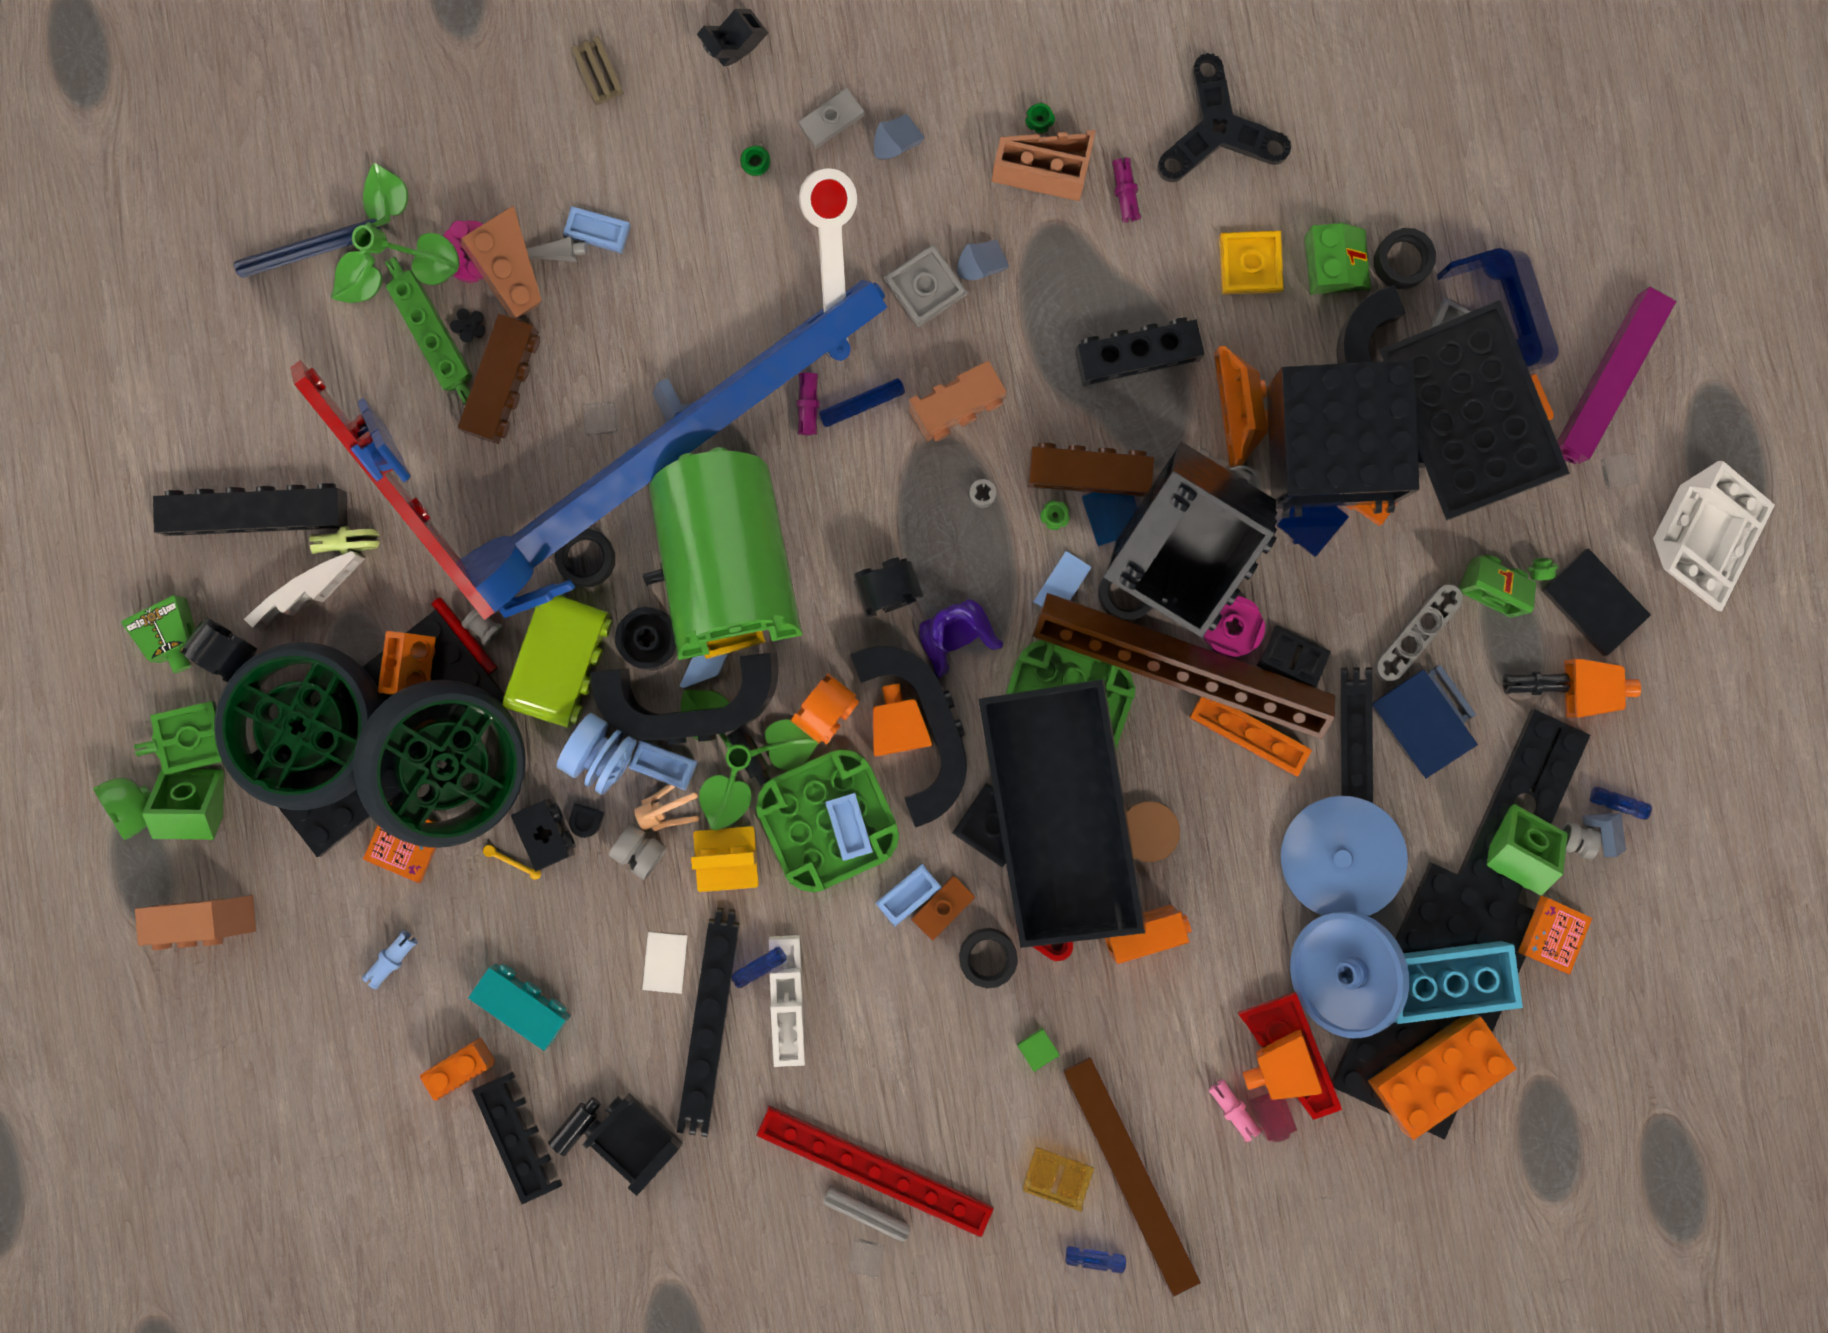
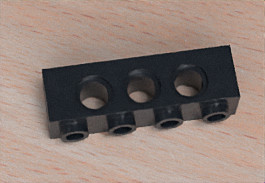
[1075,317,1205,386]

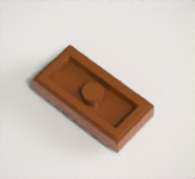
[911,875,975,941]

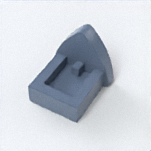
[874,114,925,159]
[957,239,1009,280]
[652,378,694,422]
[1582,813,1626,857]

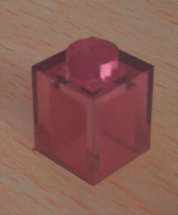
[1249,1093,1297,1142]

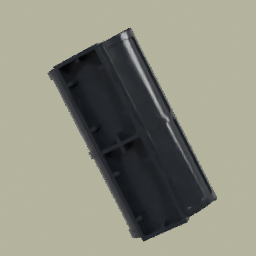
[978,679,1146,948]

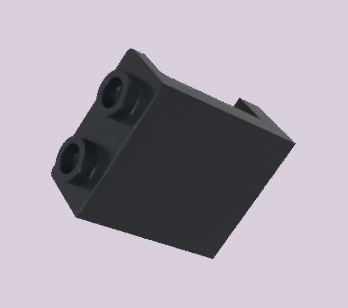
[582,1093,683,1196]

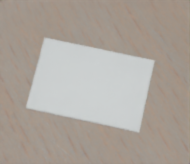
[642,932,688,994]

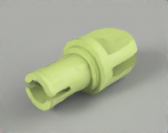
[309,526,380,554]

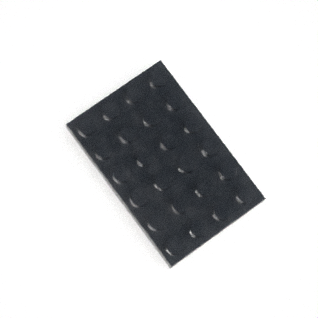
[1379,300,1570,521]

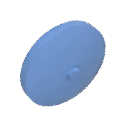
[1281,796,1408,916]
[1290,911,1409,1038]

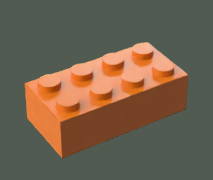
[1368,1014,1517,1141]

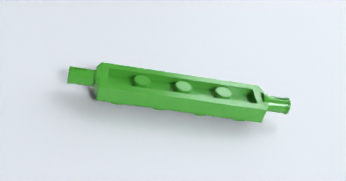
[385,257,473,405]

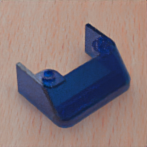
[1437,248,1559,372]

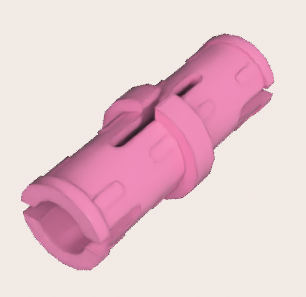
[1208,1079,1262,1142]

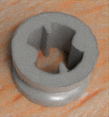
[969,479,997,508]

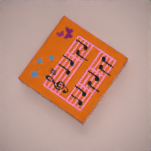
[363,803,436,883]
[1518,896,1593,975]

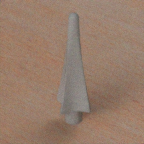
[527,236,588,262]

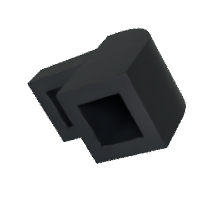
[697,9,769,67]

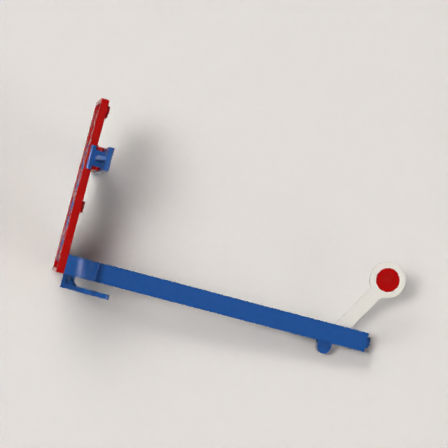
[290,168,888,620]

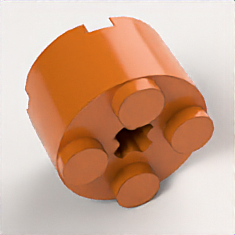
[790,673,859,745]

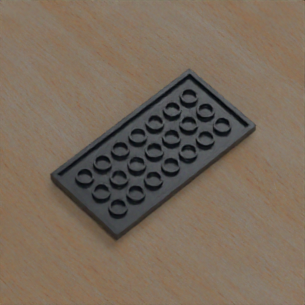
[252,609,505,857]

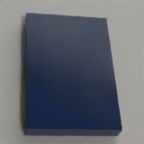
[1373,668,1478,779]

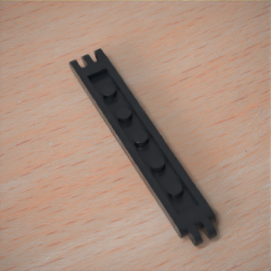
[1341,667,1373,803]
[677,907,740,1137]

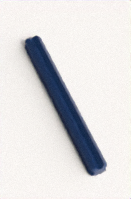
[234,218,382,278]

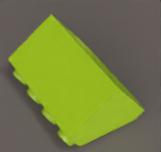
[503,595,613,728]

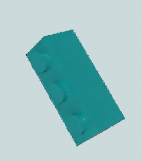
[468,964,571,1051]

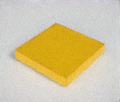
[1219,231,1284,295]

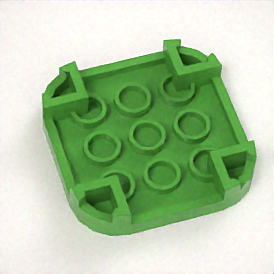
[1006,640,1136,749]
[756,749,899,893]

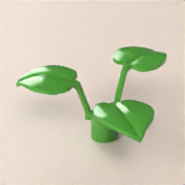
[331,163,460,303]
[681,689,819,830]

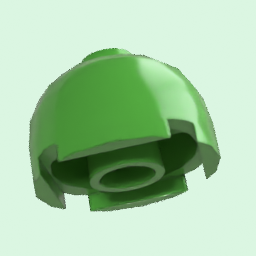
[93,778,150,841]

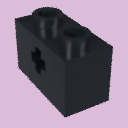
[511,799,576,872]

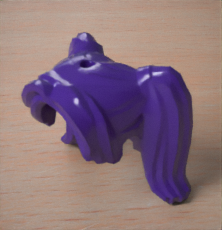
[918,599,1003,679]

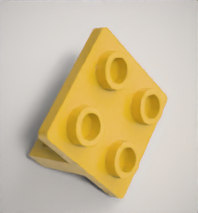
[691,826,759,892]

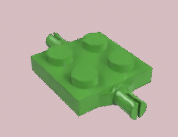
[134,701,222,775]

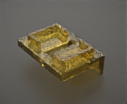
[1022,1147,1095,1212]

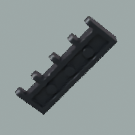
[472,1071,563,1204]

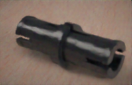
[1503,672,1570,695]

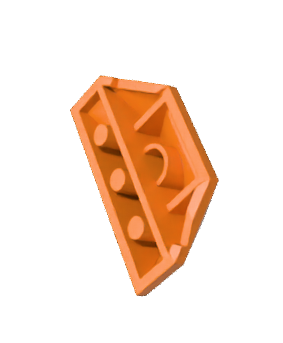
[1214,346,1268,468]

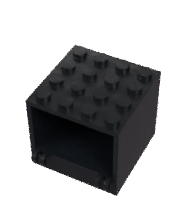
[1266,360,1420,518]
[1104,441,1278,638]

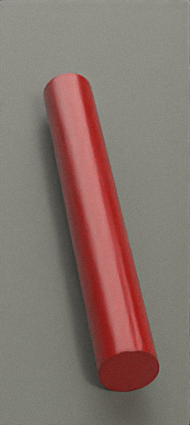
[431,597,498,675]

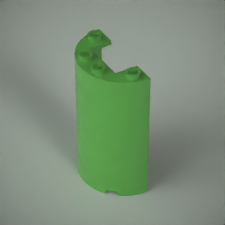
[649,447,803,660]

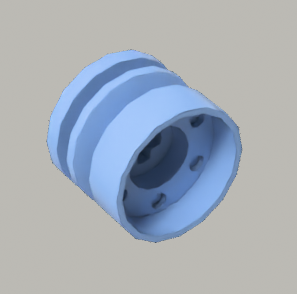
[556,713,637,795]

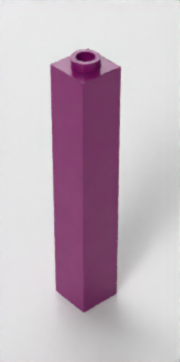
[1557,286,1677,464]

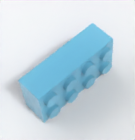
[1394,941,1523,1024]

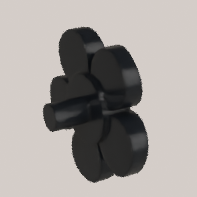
[450,308,486,343]

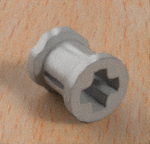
[462,608,503,646]

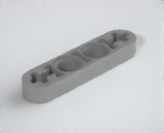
[1374,584,1463,682]

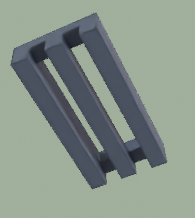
[1427,665,1476,724]

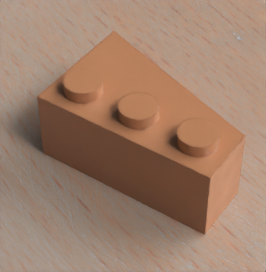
[991,130,1096,201]
[460,206,542,320]
[909,361,1007,442]
[135,895,256,950]

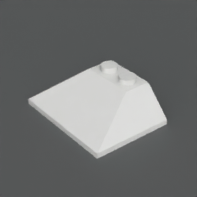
[1653,461,1775,612]

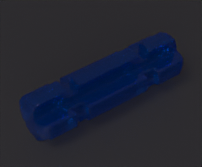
[1589,787,1652,820]
[731,947,787,988]
[1065,1246,1126,1274]

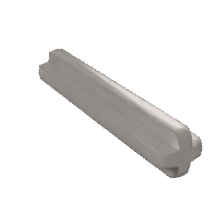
[823,1188,910,1242]

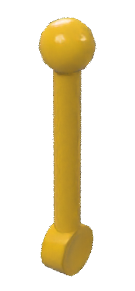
[483,845,542,880]

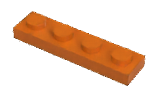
[1188,696,1312,777]

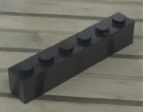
[153,483,348,536]

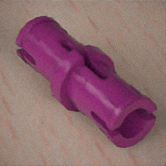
[1112,157,1141,223]
[796,372,820,436]

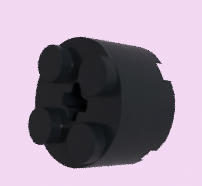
[854,557,924,617]
[615,607,677,671]
[179,617,258,683]

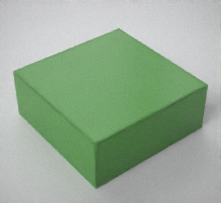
[1017,1028,1060,1072]

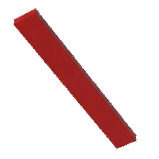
[756,1105,994,1238]

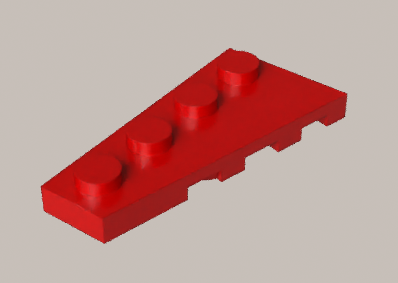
[1238,991,1343,1120]

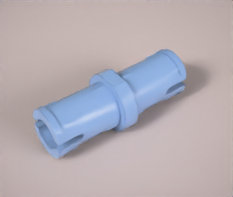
[362,930,418,989]

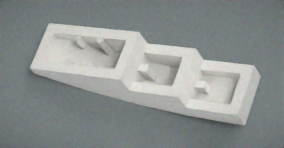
[244,551,365,630]
[769,935,805,1067]

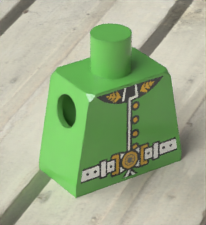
[121,595,196,674]

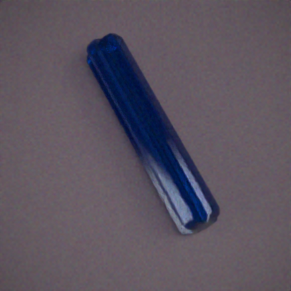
[819,378,905,427]

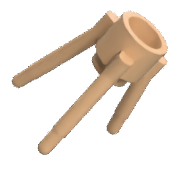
[634,784,700,832]

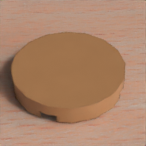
[1126,801,1180,862]

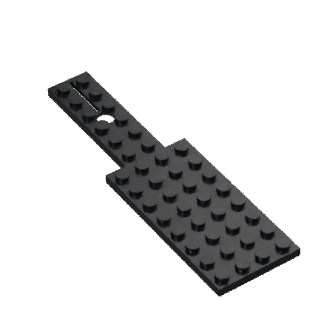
[1332,709,1591,1140]

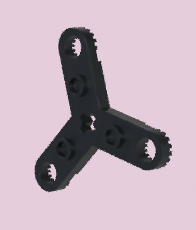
[1157,53,1291,182]

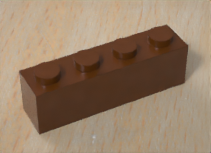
[457,313,540,445]
[1027,442,1154,497]

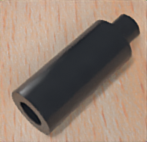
[727,726,771,786]
[548,1097,601,1156]

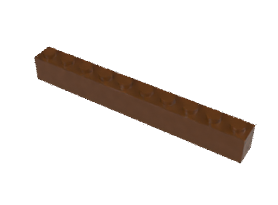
[1032,593,1335,739]

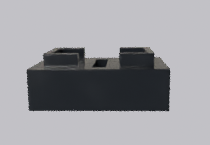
[1256,625,1331,688]

